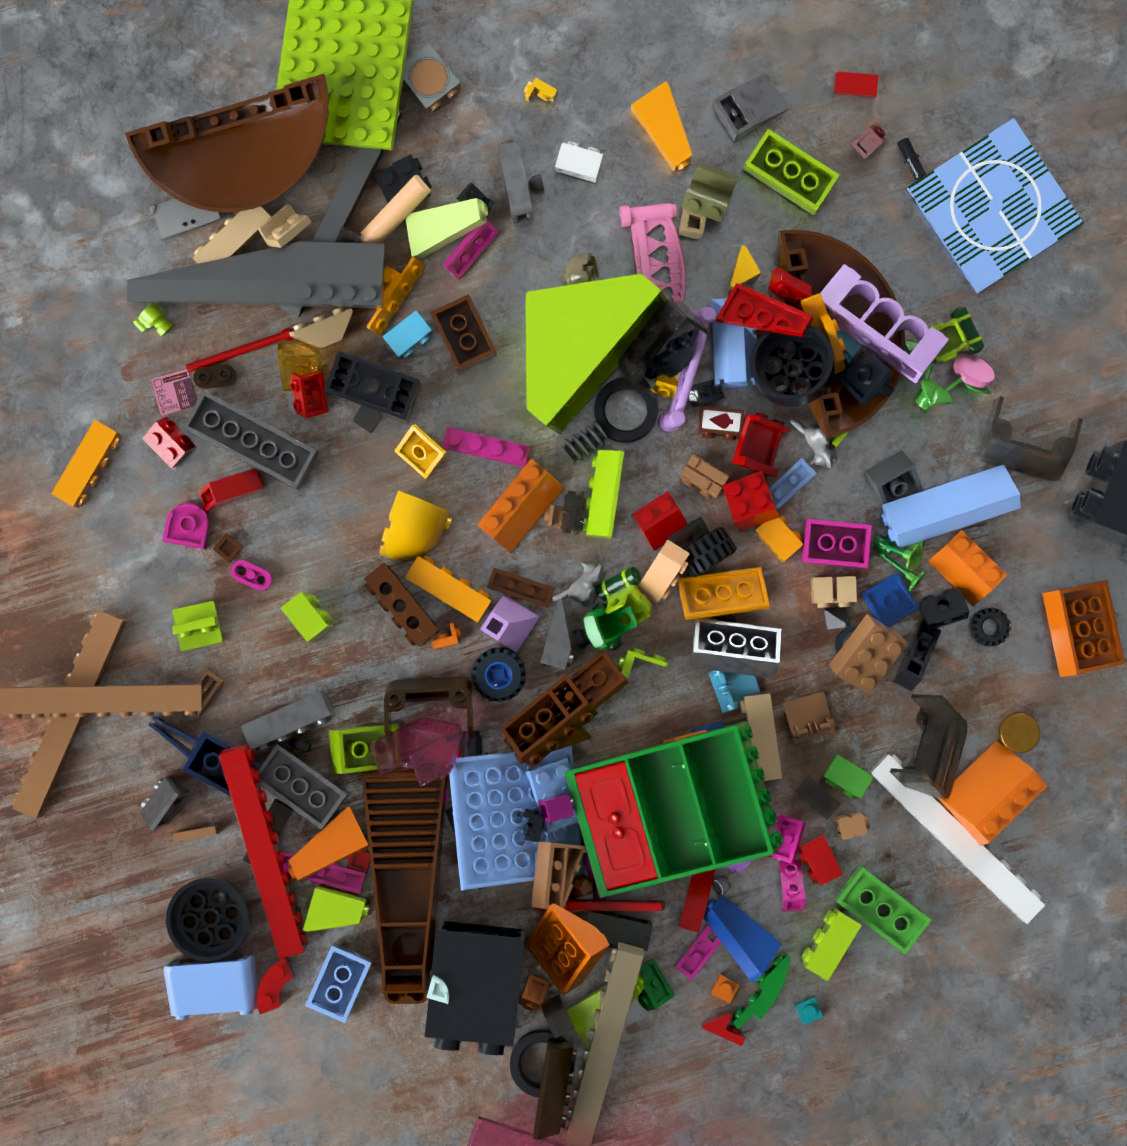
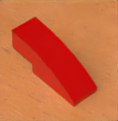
[678,869,716,933]

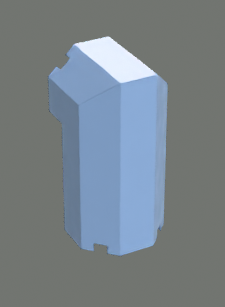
[710,298,757,388]

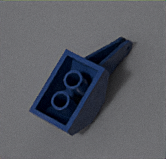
[148,716,261,797]

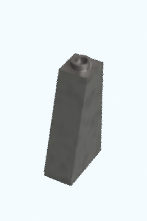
[497,140,534,224]

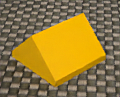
[727,245,761,294]
[394,424,448,479]

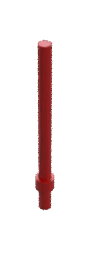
[186,324,307,373]

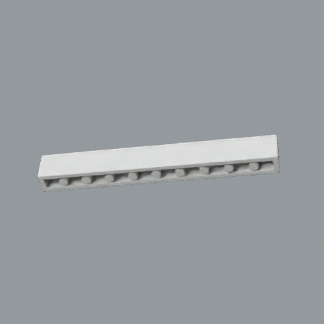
[868,754,1045,924]

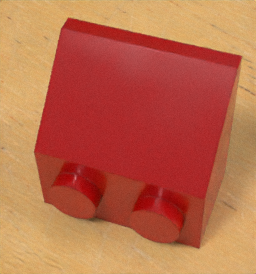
[631,491,690,551]

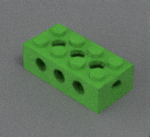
[834,865,932,955]

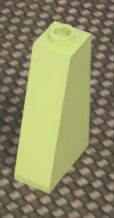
[405,198,488,259]

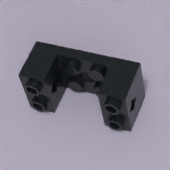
[324,351,422,423]

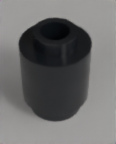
[460,731,483,757]

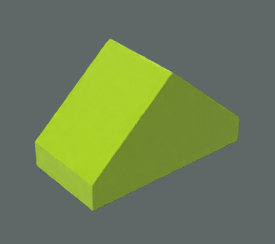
[526,274,671,435]

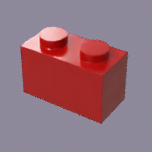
[798,834,843,886]

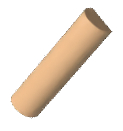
[358,175,431,244]

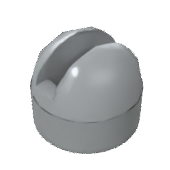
[712,877,731,896]

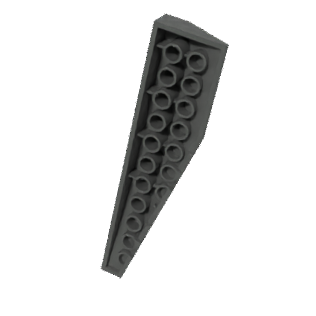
[127,241,385,308]

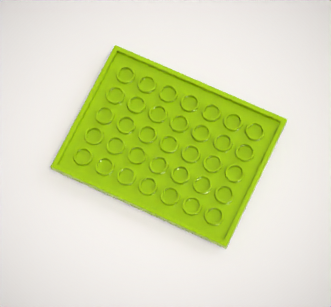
[276,0,414,150]

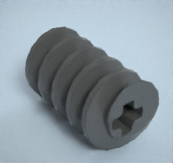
[561,421,609,465]

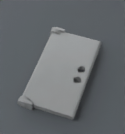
[150,198,221,239]

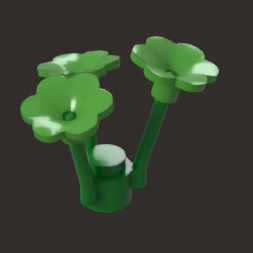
[873,535,926,592]

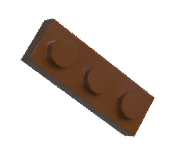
[487,568,554,608]

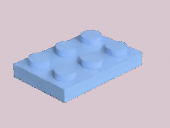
[526,758,579,833]

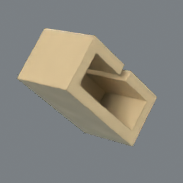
[811,576,857,608]

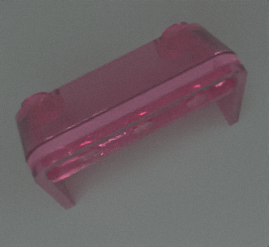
[369,717,463,786]

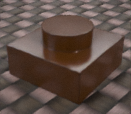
[213,533,244,563]

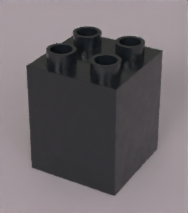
[1070,440,1127,548]
[425,920,526,1055]

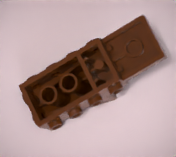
[500,650,629,768]

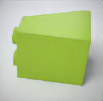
[303,884,371,932]

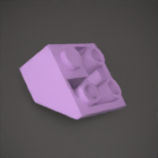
[480,594,540,653]

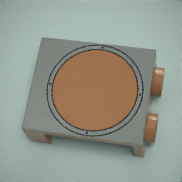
[403,43,461,113]

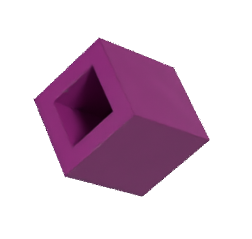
[538,794,574,823]

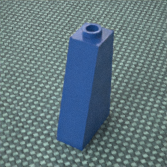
[704,895,782,982]

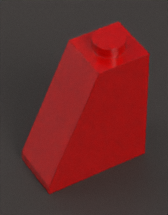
[198,468,263,512]

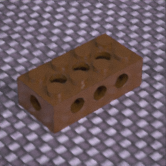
[364,562,441,647]

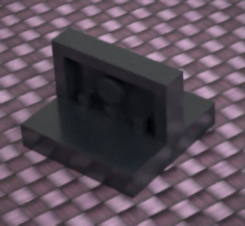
[837,345,894,406]

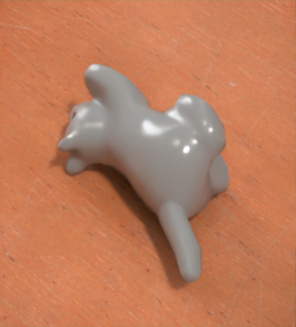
[790,419,837,468]
[551,561,607,607]

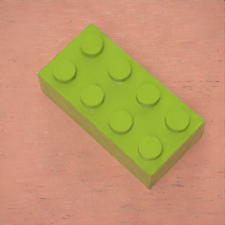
[743,129,840,215]

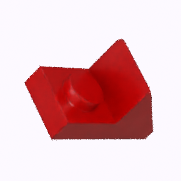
[701,1011,745,1046]

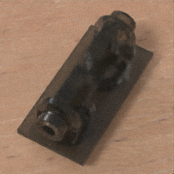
[561,490,586,536]

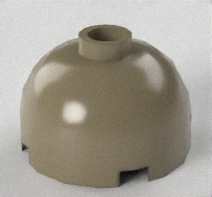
[563,253,599,285]

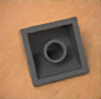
[865,451,923,505]

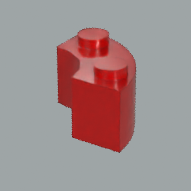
[257,957,295,1015]

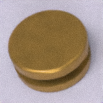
[998,713,1040,753]

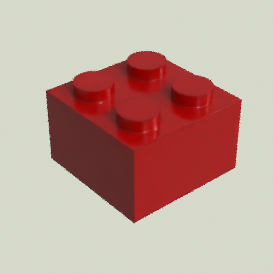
[722,471,780,532]

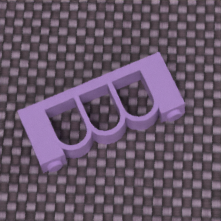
[820,264,949,384]

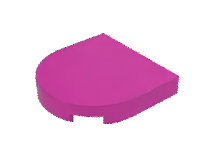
[162,503,210,549]

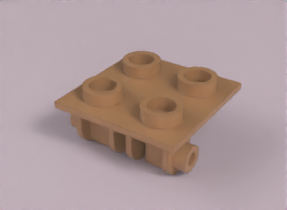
[783,691,835,744]

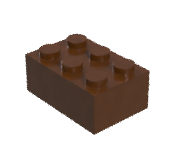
[430,294,497,373]

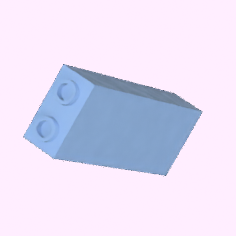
[880,464,1021,548]

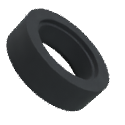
[594,377,658,443]
[510,1029,575,1098]

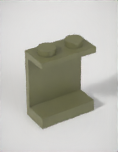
[681,162,739,222]

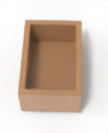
[829,614,908,695]

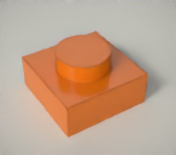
[710,973,740,1004]

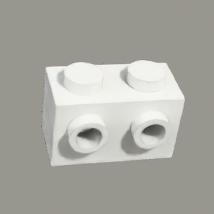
[555,141,603,183]

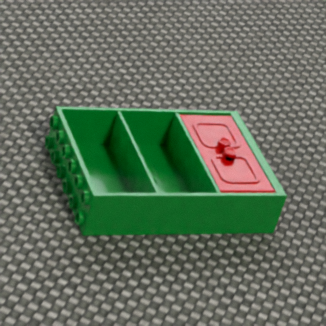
[565,721,783,898]

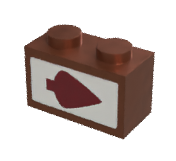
[698,406,744,441]

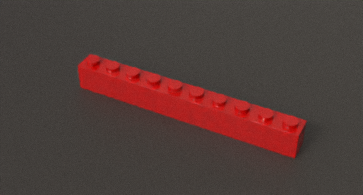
[219,744,309,959]

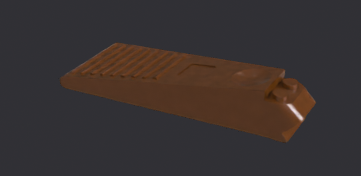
[362,767,448,1004]

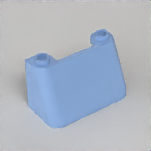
[164,955,258,1020]

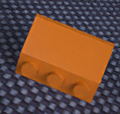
[928,530,1007,606]

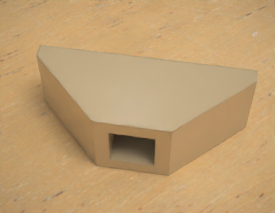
[289,307,353,348]

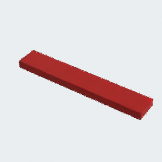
[533,899,665,911]

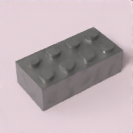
[690,618,781,678]
[240,691,335,752]
[258,743,349,830]

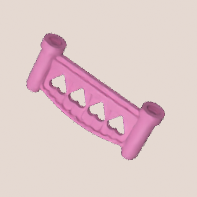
[620,203,690,328]

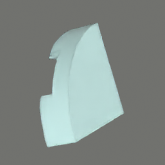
[427,975,449,1004]

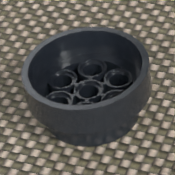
[750,325,835,407]
[166,876,251,962]

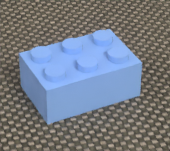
[305,942,373,1023]

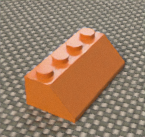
[477,459,565,553]

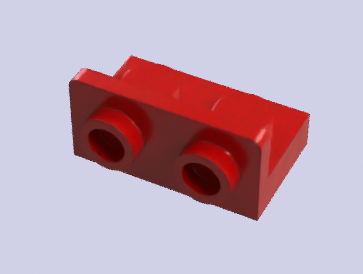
[768,267,813,310]
[290,370,328,419]

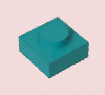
[794,996,823,1025]

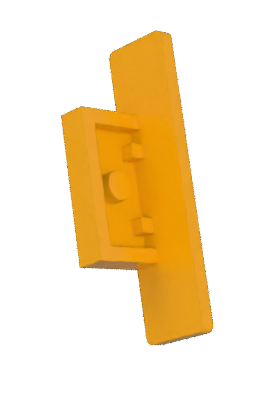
[367,257,425,336]
[800,294,846,374]

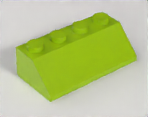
[582,450,624,539]

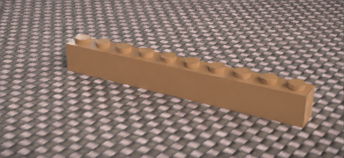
[12,611,127,819]
[0,684,203,718]

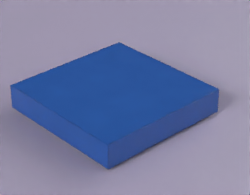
[860,572,920,627]

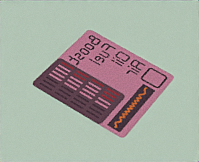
[151,369,197,415]

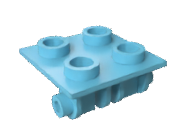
[708,670,761,713]

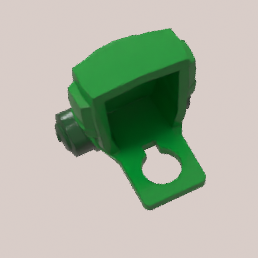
[583,603,639,651]

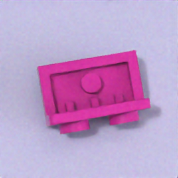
[768,814,806,864]

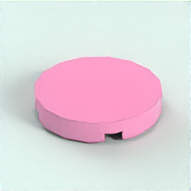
[953,354,995,388]

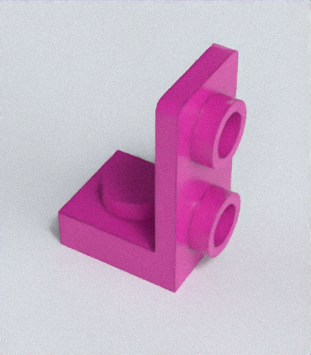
[779,860,805,912]

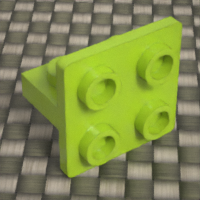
[172,601,223,651]

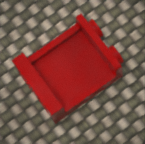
[732,412,791,478]

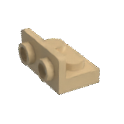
[258,204,312,248]

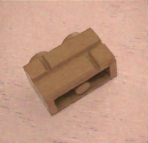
[679,454,729,500]
[833,811,870,840]

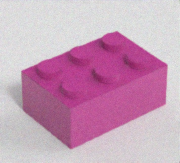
[801,519,872,569]

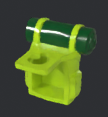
[928,307,985,363]
[596,566,653,625]

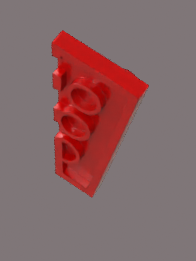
[715,283,813,337]

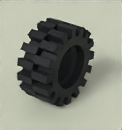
[970,608,1011,646]

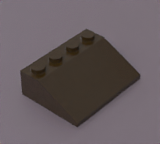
[533,1039,577,1140]

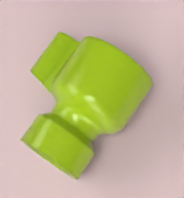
[133,302,174,337]

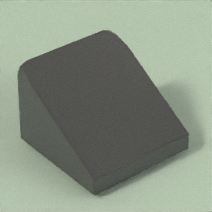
[352,405,382,433]

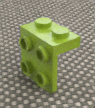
[617,648,669,678]

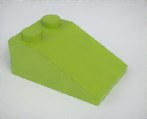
[329,723,402,774]

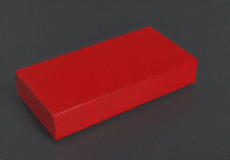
[834,71,879,97]

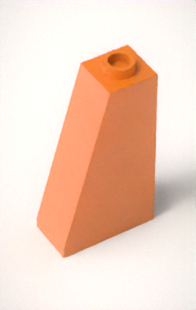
[287,806,369,882]

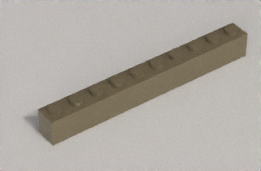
[561,942,644,1146]

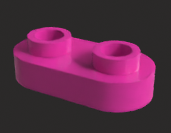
[231,560,272,591]

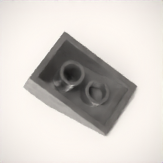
[540,600,574,670]
[140,777,189,831]

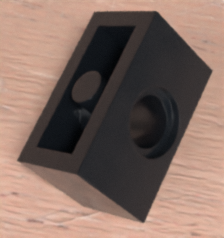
[919,588,970,631]

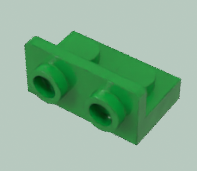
[638,958,675,1011]

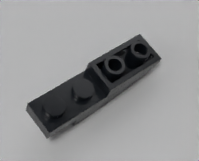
[644,328,699,380]

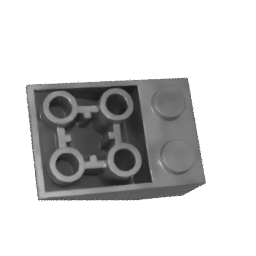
[712,73,788,142]

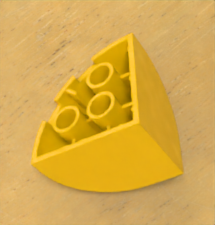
[379,490,453,561]

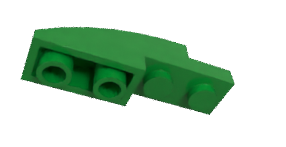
[731,953,791,1029]

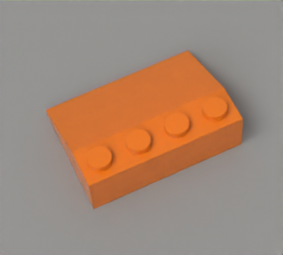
[1042,580,1125,677]
[937,740,1048,846]
[525,903,610,995]

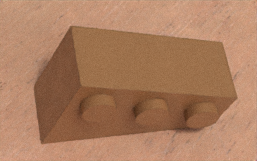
[531,841,587,909]

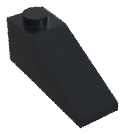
[893,621,941,691]

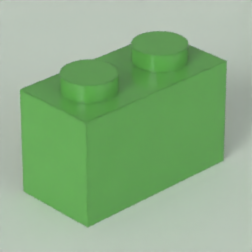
[822,754,874,800]

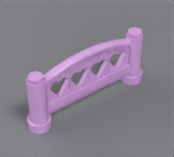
[658,307,716,433]

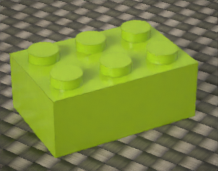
[281,592,334,643]
[801,907,862,981]

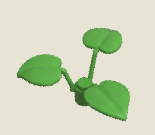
[905,342,991,410]

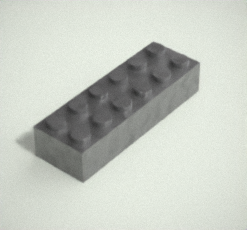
[183,390,319,490]

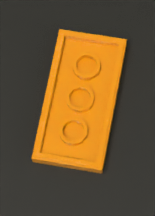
[677,567,770,620]

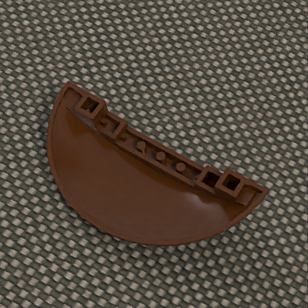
[125,74,329,213]
[778,230,906,438]

